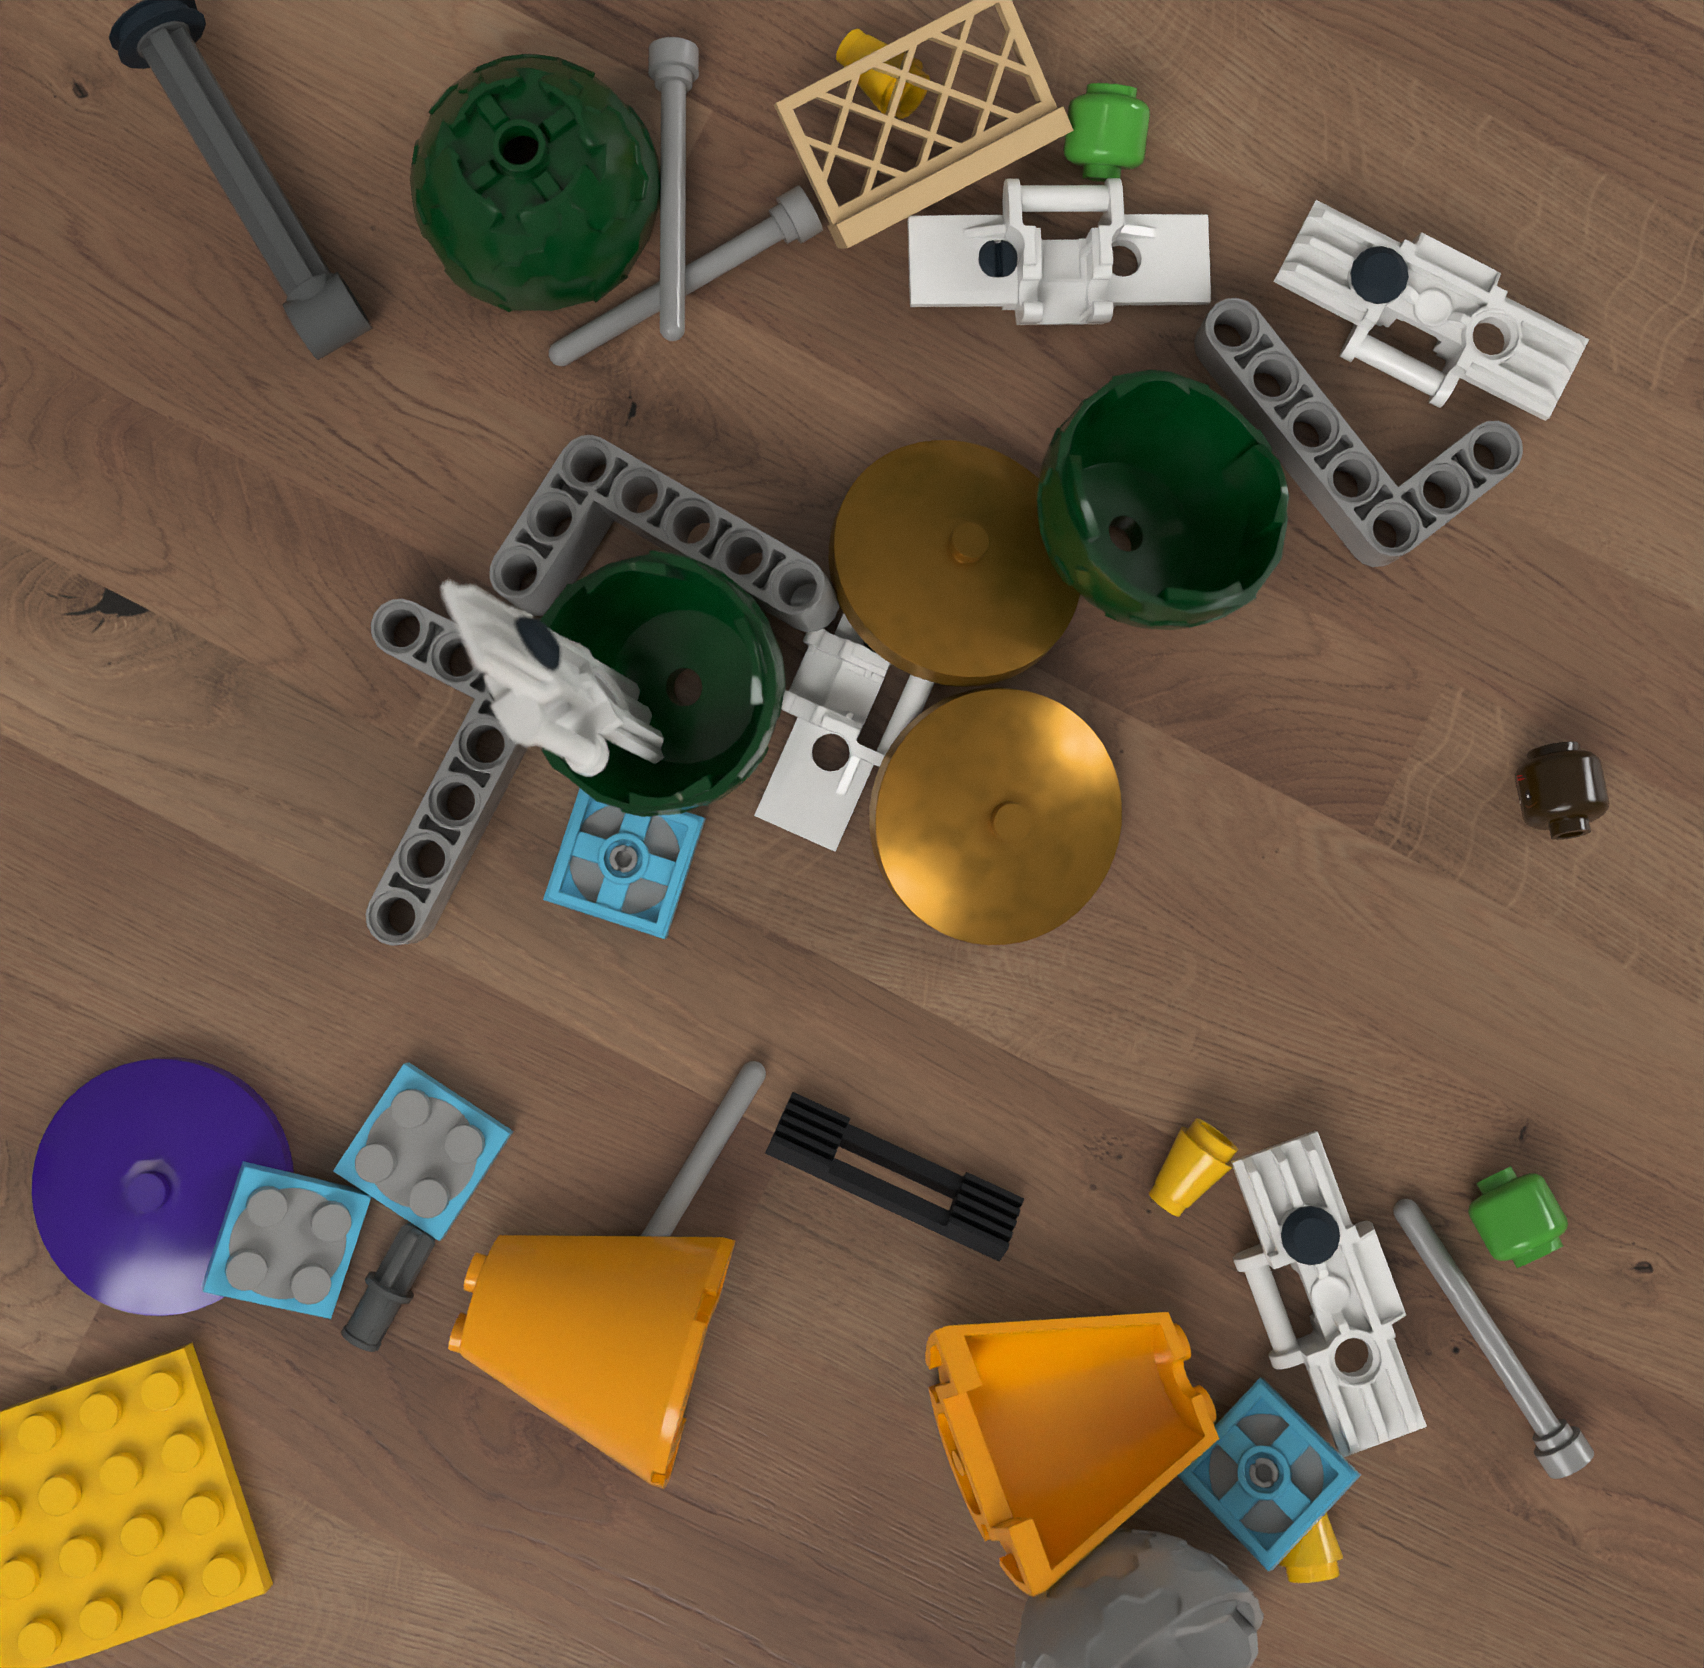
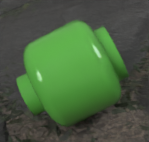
[1064,83,1150,182]
[1468,1166,1568,1268]

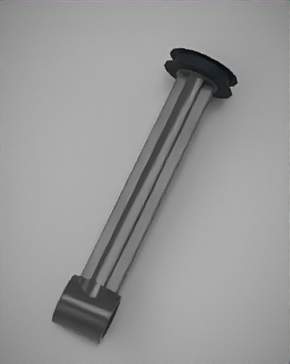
[109,0,373,360]

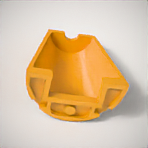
[448,1235,735,1489]
[925,1312,1219,1596]

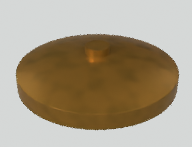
[828,440,1080,687]
[869,687,1122,945]

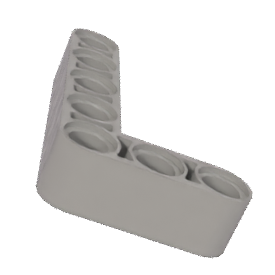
[1194,298,1523,567]
[489,435,839,632]
[365,599,529,945]

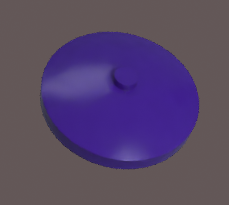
[32,1057,294,1316]

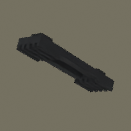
[765,1092,1024,1261]

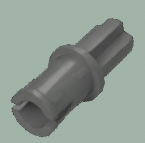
[341,1223,435,1352]

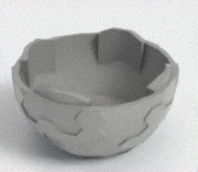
[1014,1529,1264,1668]

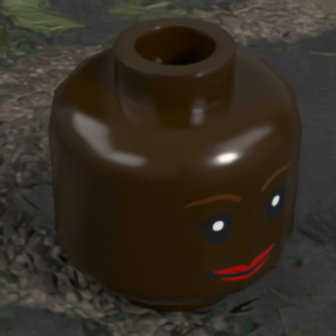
[1515,741,1609,840]

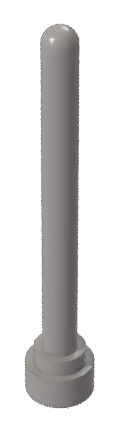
[648,37,699,341]
[549,185,823,367]
[641,1061,766,1237]
[1393,1199,1594,1479]

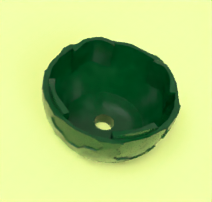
[410,54,660,312]
[1037,369,1289,630]
[540,550,786,817]

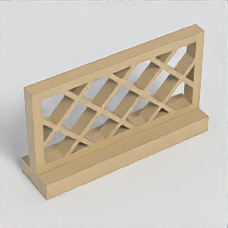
[774,0,1074,249]

